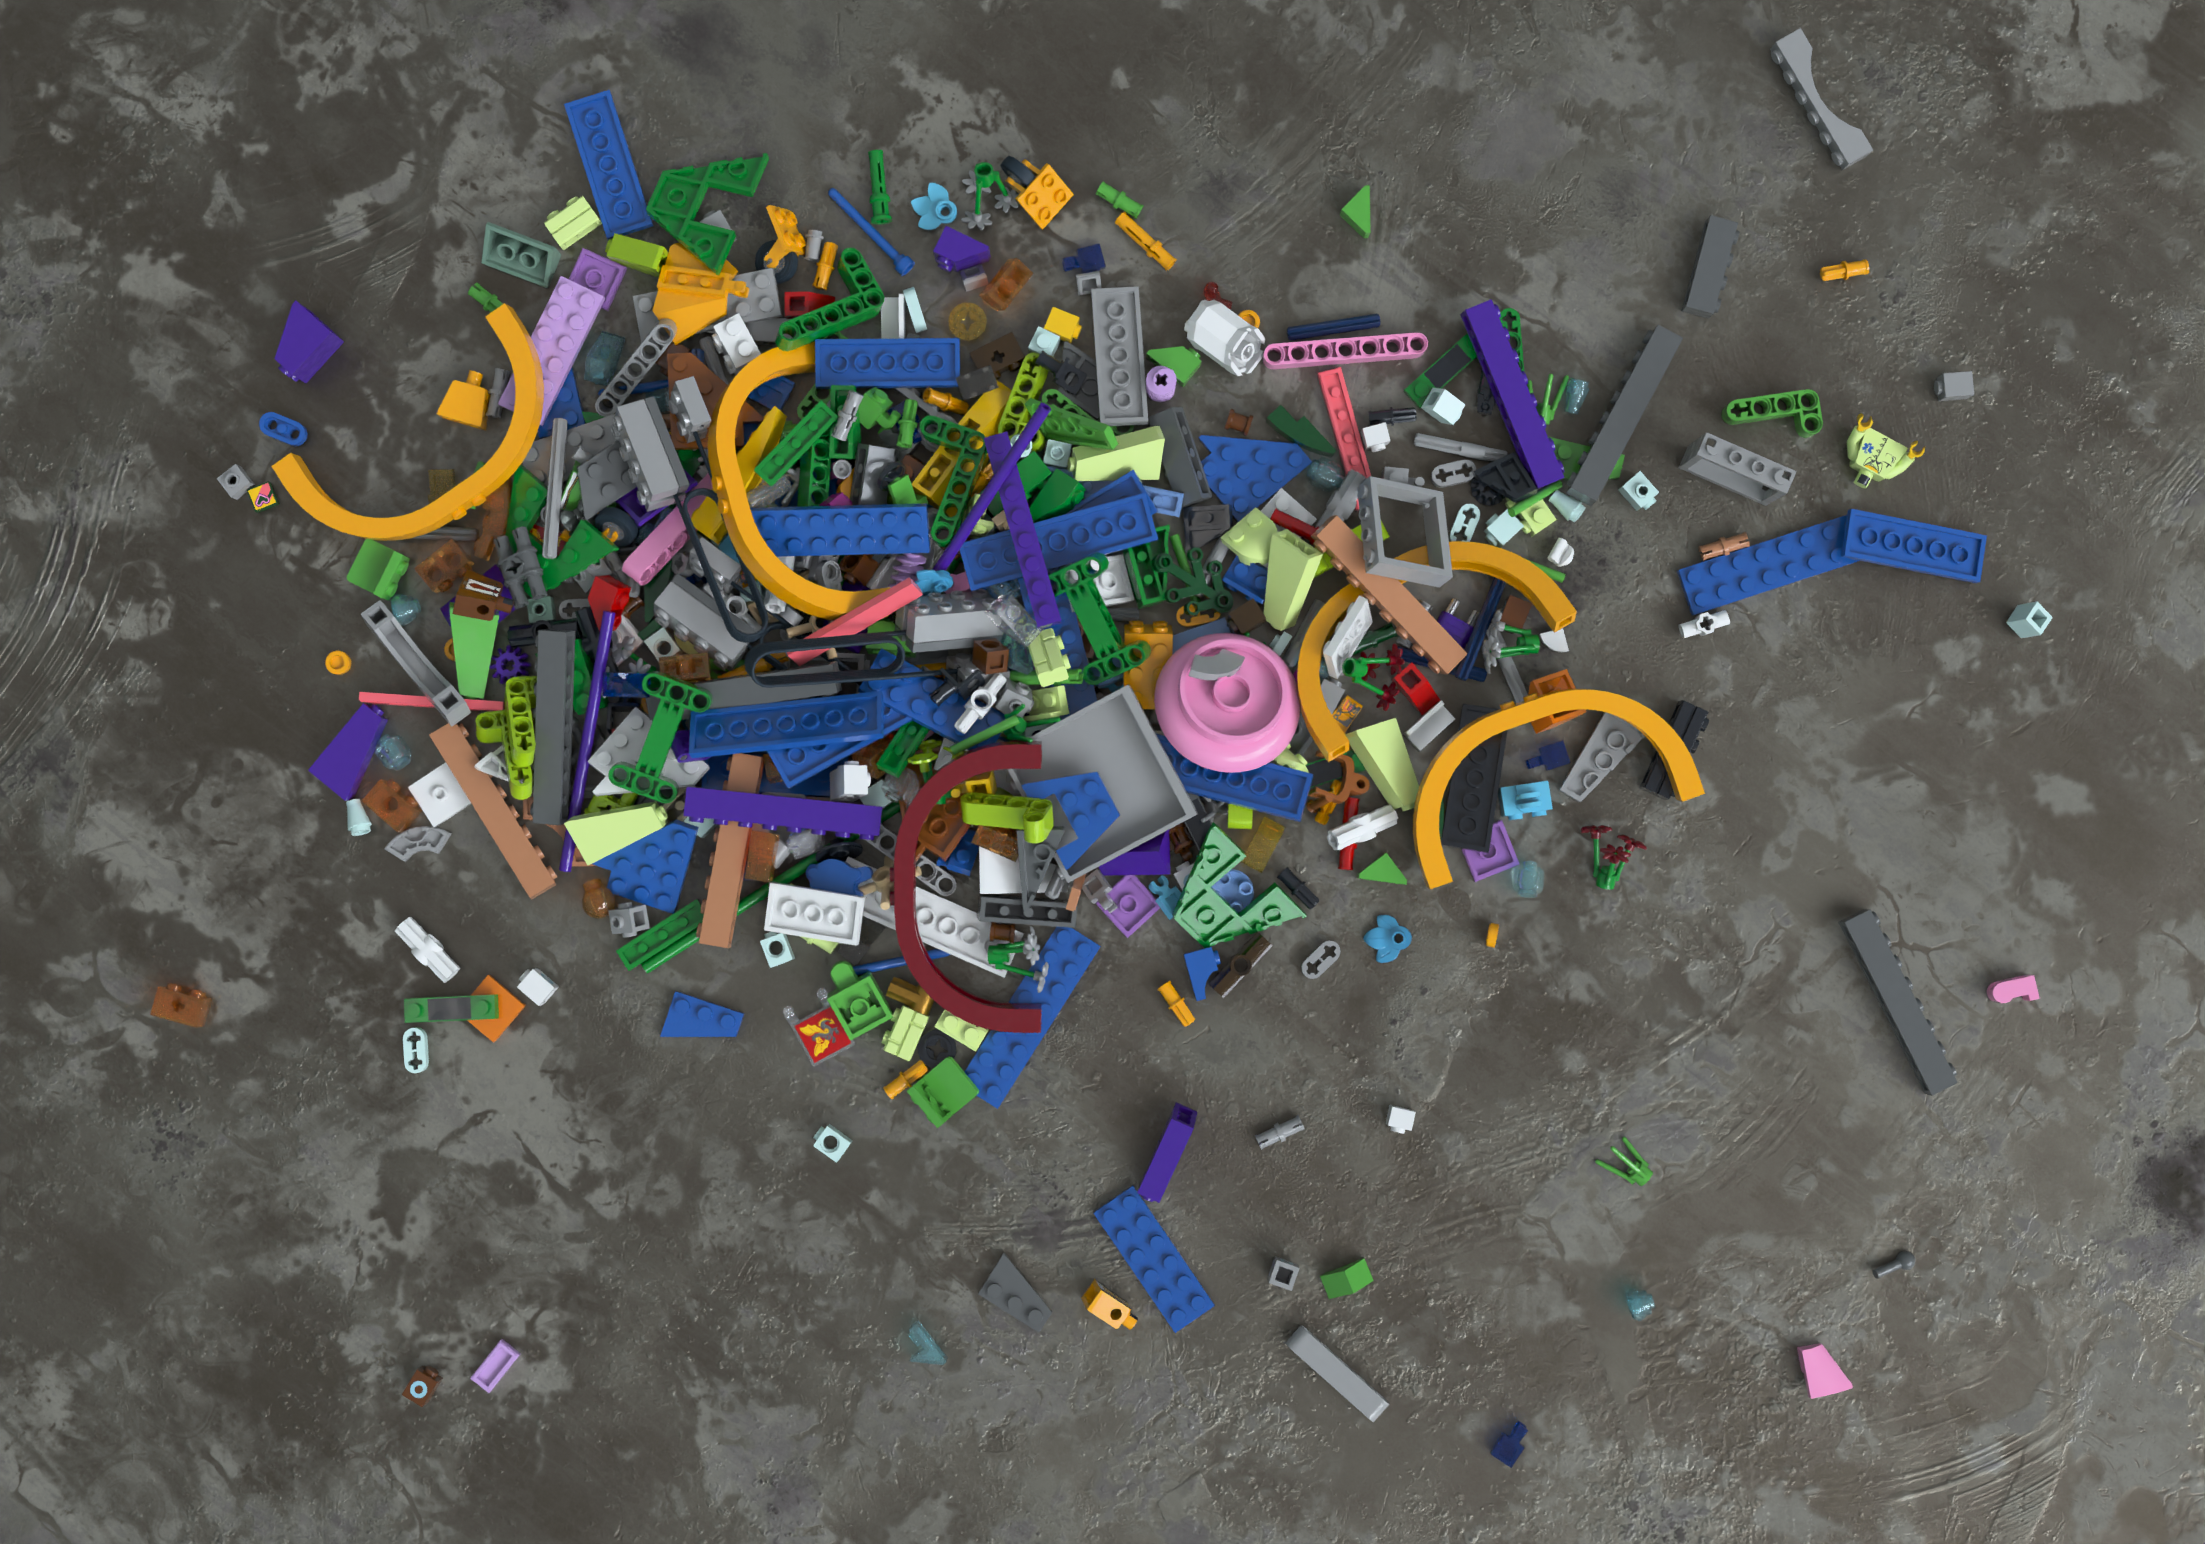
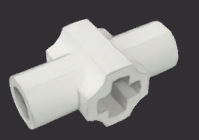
[1679,610,1730,639]

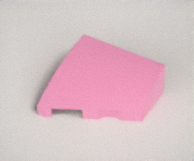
[1797,1343,1853,1399]

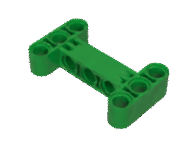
[1048,552,1151,685]
[608,671,713,804]

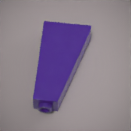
[308,703,388,801]
[1137,1102,1198,1203]

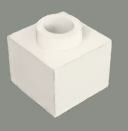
[1360,422,1390,452]
[1386,1105,1416,1134]

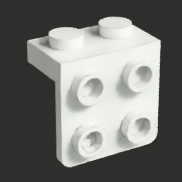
[711,313,761,376]

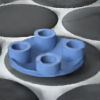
[1212,869,1254,913]

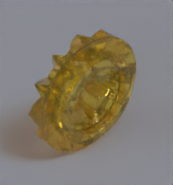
[949,302,987,341]

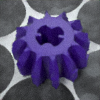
[489,645,532,685]

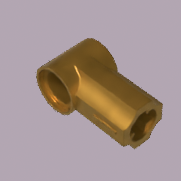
[886,977,934,1016]

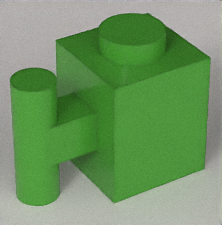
[858,387,901,434]

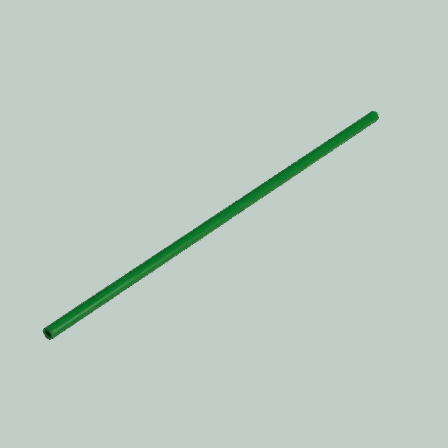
[641,736,1010,974]

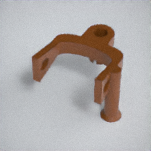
[1307,749,1370,813]

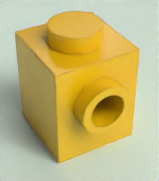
[1044,307,1082,344]

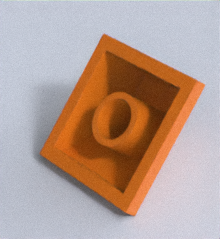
[1528,669,1587,734]

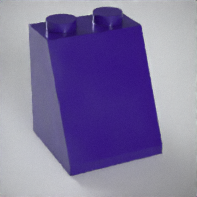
[274,300,345,383]

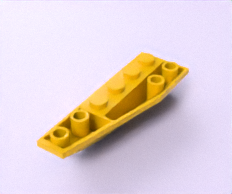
[912,380,1012,517]
[691,406,787,544]

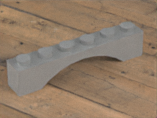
[1770,28,1873,170]
[361,600,471,727]

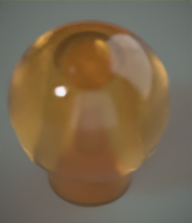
[582,879,616,919]

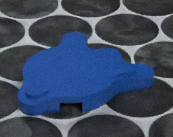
[806,859,873,897]

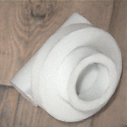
[1547,538,1574,567]

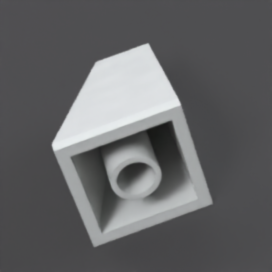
[979,845,1073,894]

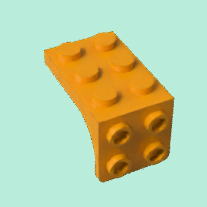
[1124,620,1173,709]

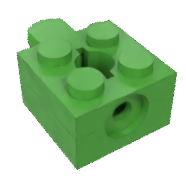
[827,961,893,1041]

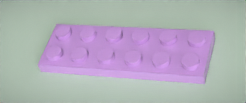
[498,276,605,426]

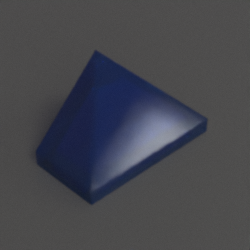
[602,672,650,698]

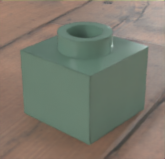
[527,596,557,624]

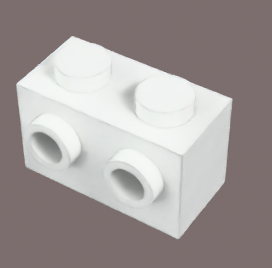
[830,761,871,802]

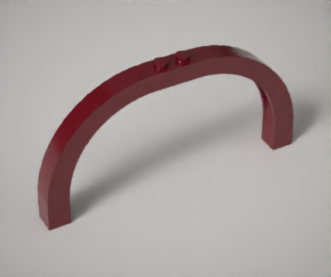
[890,741,1042,1033]

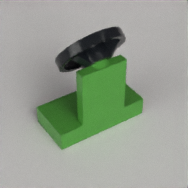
[877,461,929,505]

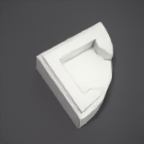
[1539,628,1569,653]

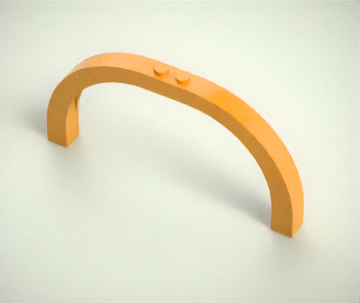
[272,303,544,541]
[708,341,892,621]
[1297,541,1577,762]
[1413,689,1705,889]

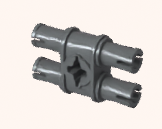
[493,527,548,609]

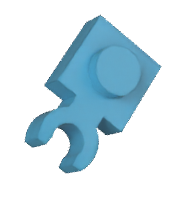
[1148,875,1181,920]

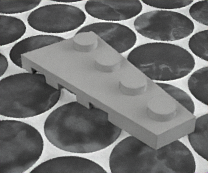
[1559,712,1645,802]

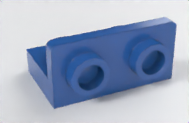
[1222,555,1268,604]

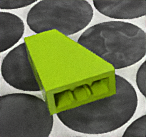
[605,234,668,278]

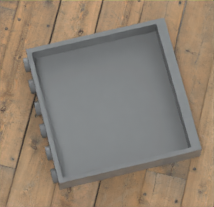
[1003,684,1198,883]

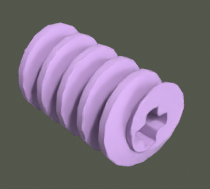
[1146,366,1177,402]
[888,553,927,588]

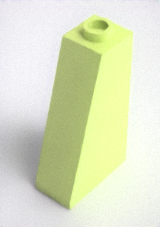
[1068,426,1165,481]
[1263,529,1323,631]
[1346,718,1419,811]
[564,801,668,865]

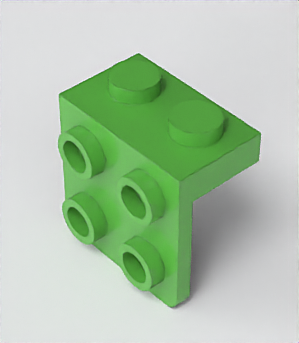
[347,539,410,601]
[907,1056,979,1128]

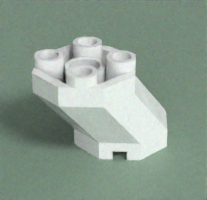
[1184,300,1265,376]

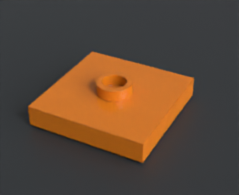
[467,975,526,1043]

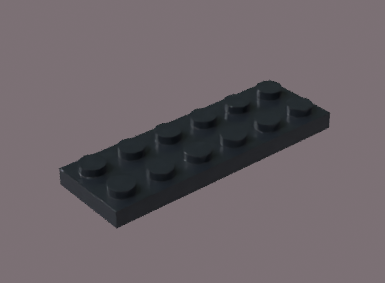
[1441,704,1508,853]

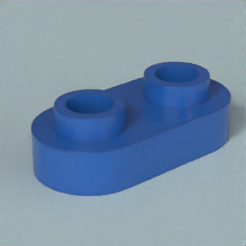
[259,412,308,446]

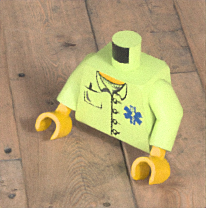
[1847,413,1925,489]

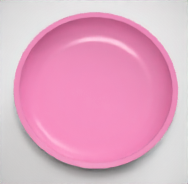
[1154,633,1300,773]

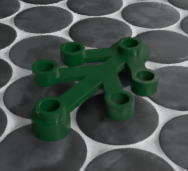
[1152,547,1233,616]

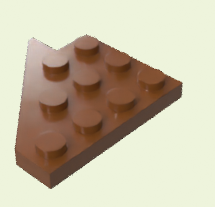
[667,353,764,450]
[895,755,971,862]

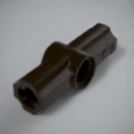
[1209,931,1273,998]

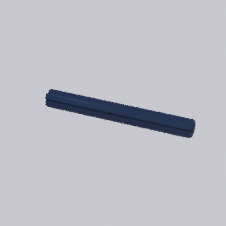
[1455,577,1506,681]

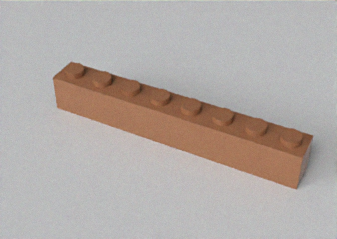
[1311,515,1467,674]
[429,723,557,900]
[696,753,765,948]

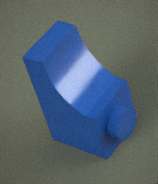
[1183,947,1221,1001]

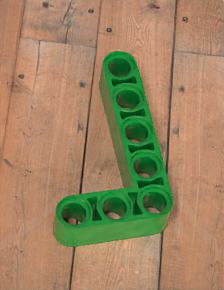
[775,247,885,351]
[920,415,987,548]
[797,428,831,507]

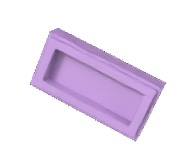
[470,1339,521,1393]

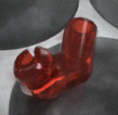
[1203,282,1233,309]

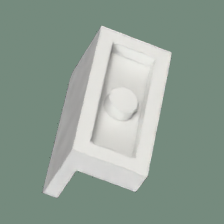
[881,294,906,339]
[1404,700,1455,751]

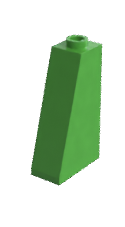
[449,602,499,700]

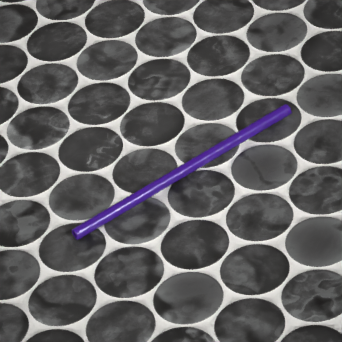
[932,403,1051,571]
[559,611,616,872]

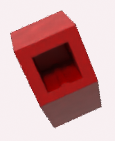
[785,292,835,321]
[588,575,631,631]
[1391,662,1440,716]

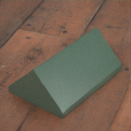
[481,222,561,288]

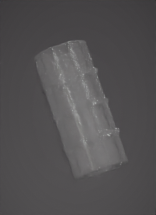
[746,475,791,508]

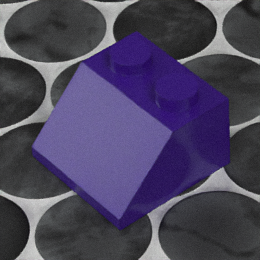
[933,226,991,272]

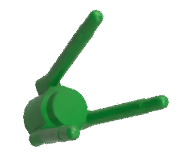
[1003,704,1061,743]

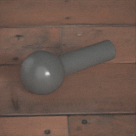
[1873,1251,1916,1279]

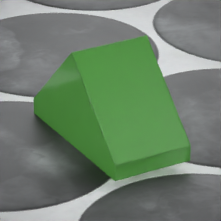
[1340,185,1371,238]
[1357,853,1407,885]
[1320,1258,1374,1299]

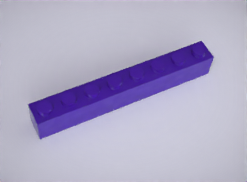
[1460,299,1564,489]
[984,432,1062,630]
[683,787,882,840]

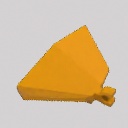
[652,242,750,345]

